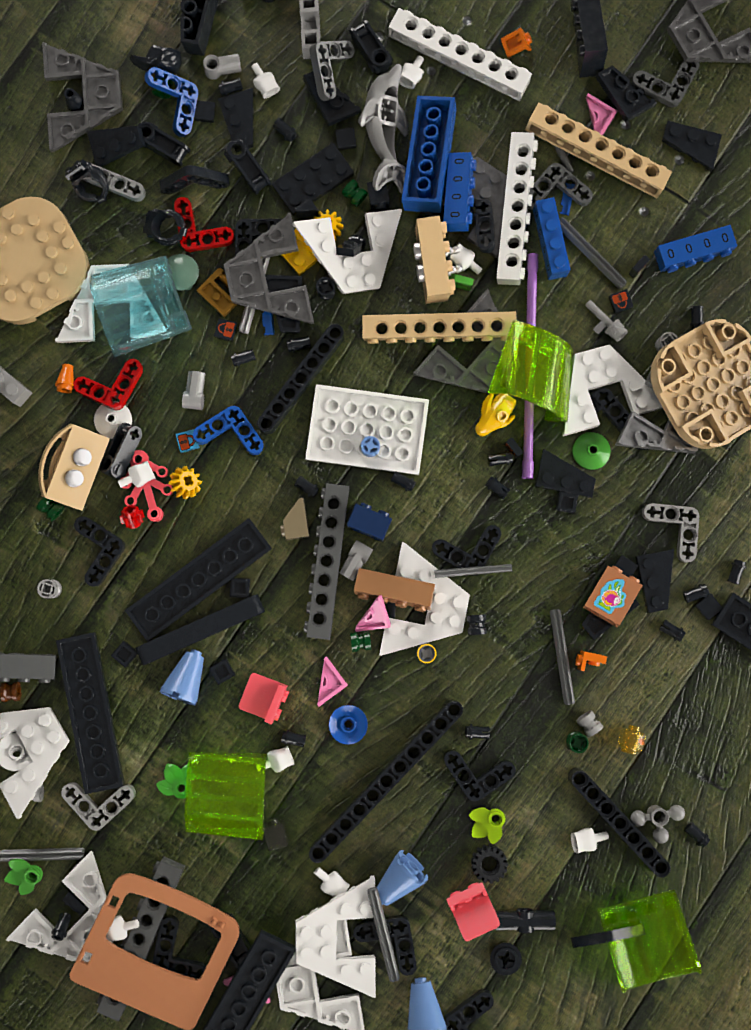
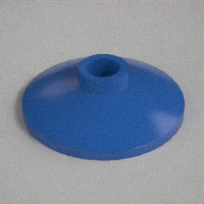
[329,705,368,745]

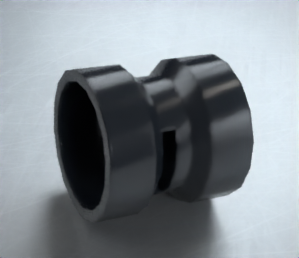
[316,277,336,301]
[467,614,487,635]

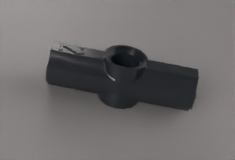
[495,908,556,933]

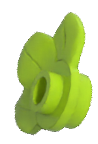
[469,807,505,844]

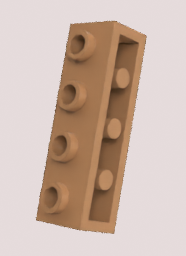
[354,568,435,612]

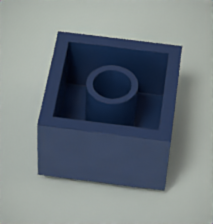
[347,502,392,542]

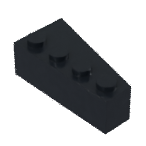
[180,0,219,56]
[571,0,608,78]

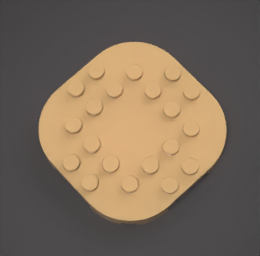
[0,197,90,325]
[651,319,751,449]

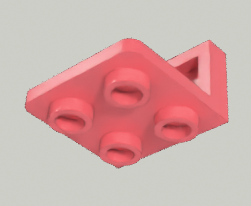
[239,673,289,725]
[446,882,500,941]

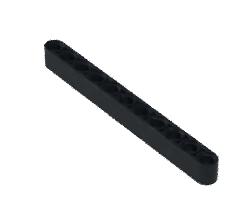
[309,700,463,863]

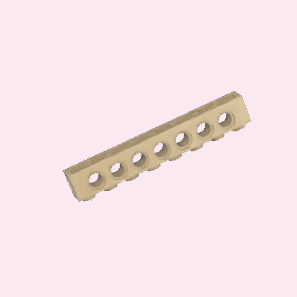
[525,102,672,198]
[362,311,516,344]

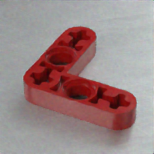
[174,197,235,252]
[73,359,143,411]

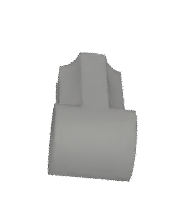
[203,54,241,80]
[182,371,205,410]
[339,540,373,581]

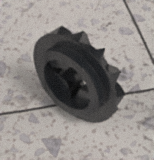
[490,942,522,975]

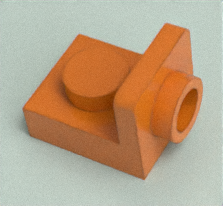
[501,28,532,57]
[575,651,607,671]

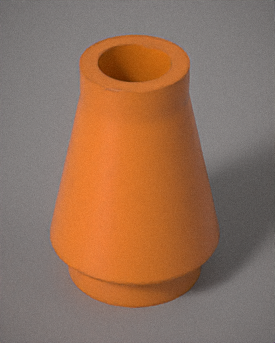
[55,364,74,393]

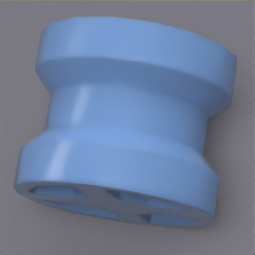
[361,436,380,457]

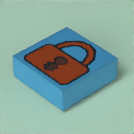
[176,429,200,453]

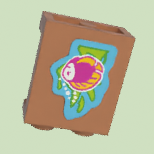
[583,566,643,628]

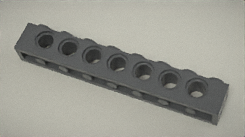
[304,483,350,640]
[97,857,185,1022]

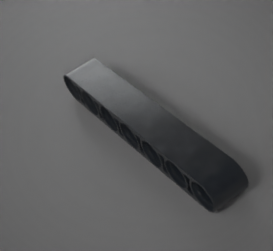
[257,324,344,434]
[135,594,265,666]
[568,768,671,878]

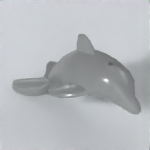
[358,64,408,194]

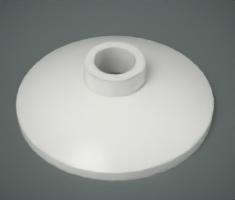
[94,401,132,439]
[0,733,33,771]

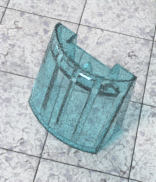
[89,256,192,357]

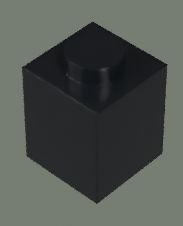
[367,181,390,212]

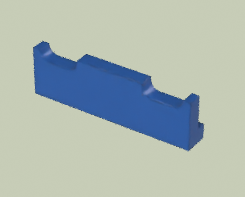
[560,183,575,215]
[262,311,274,336]

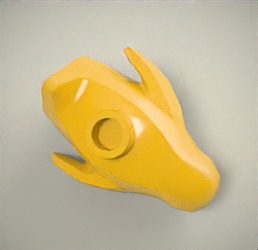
[475,392,516,437]

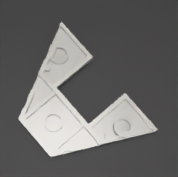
[292,209,402,294]
[55,264,170,343]
[562,345,663,436]
[379,542,470,656]
[0,707,70,819]
[6,850,113,962]
[295,875,376,998]
[276,920,365,1030]

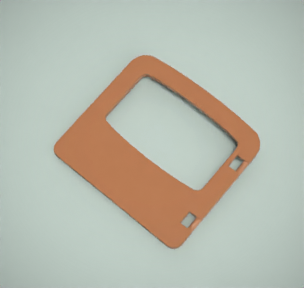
[70,873,240,1030]

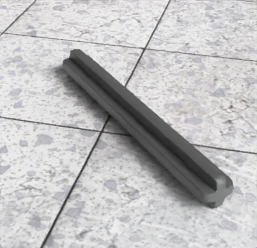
[559,217,627,289]
[550,609,575,705]
[0,847,85,862]
[367,887,400,982]

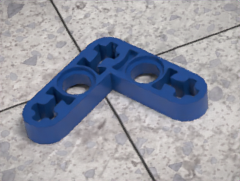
[145,67,198,137]
[193,406,263,455]

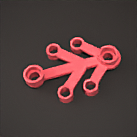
[120,450,173,522]

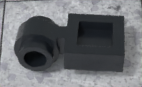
[336,235,366,257]

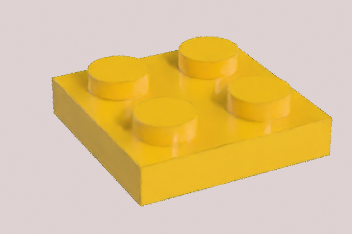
[281,229,318,276]

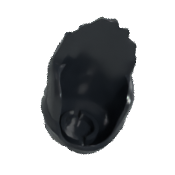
[129,45,182,75]

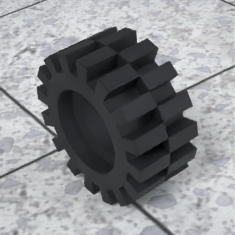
[471,844,508,884]

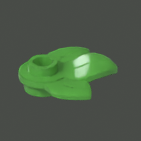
[156,764,194,799]
[4,859,43,895]

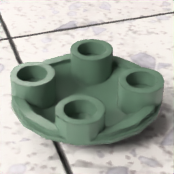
[162,254,199,291]

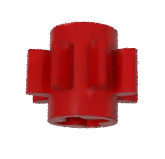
[119,505,145,529]

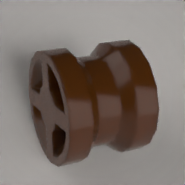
[0,682,22,702]

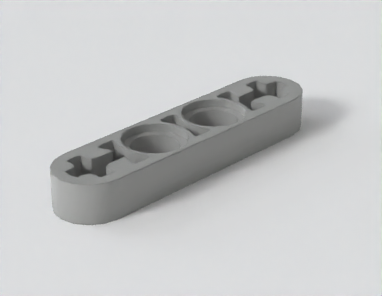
[82,163,146,202]

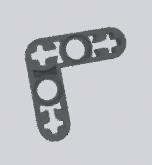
[310,40,354,101]
[631,60,700,108]
[528,163,593,210]

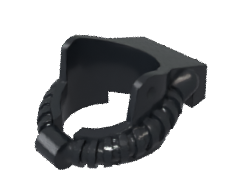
[65,159,109,204]
[143,209,188,246]

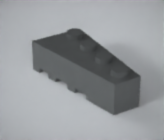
[0,652,57,683]

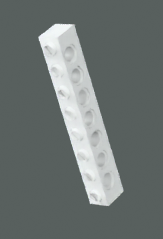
[388,8,532,101]
[496,132,538,285]

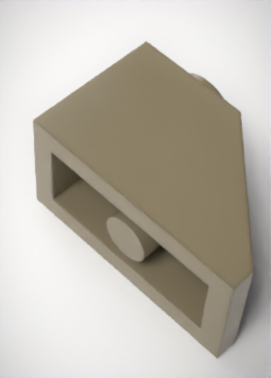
[280,498,310,541]

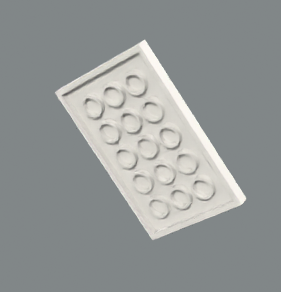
[305,384,429,475]

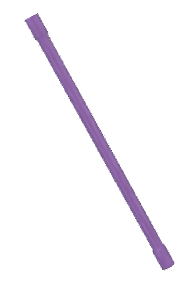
[522,253,538,479]

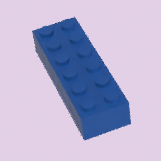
[401,96,457,213]

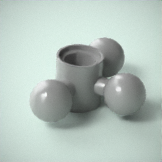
[630,805,685,844]

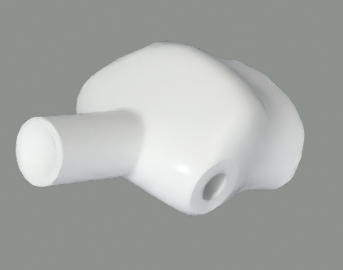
[399,55,424,89]
[251,63,280,99]
[447,243,482,274]
[118,461,156,488]
[256,746,294,773]
[571,828,609,854]
[314,867,350,898]
[106,915,139,941]

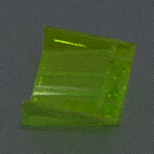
[488,320,573,422]
[185,752,267,840]
[597,889,702,993]

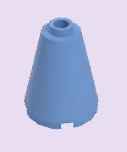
[159,649,204,706]
[377,850,428,906]
[407,977,447,1030]

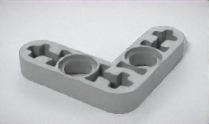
[642,503,699,563]
[61,782,136,831]

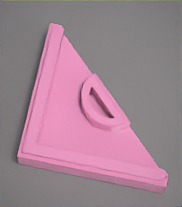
[586,93,617,135]
[355,595,391,632]
[317,656,348,707]

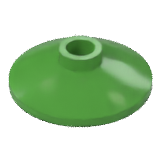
[572,432,611,470]

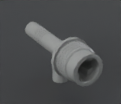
[585,300,628,342]

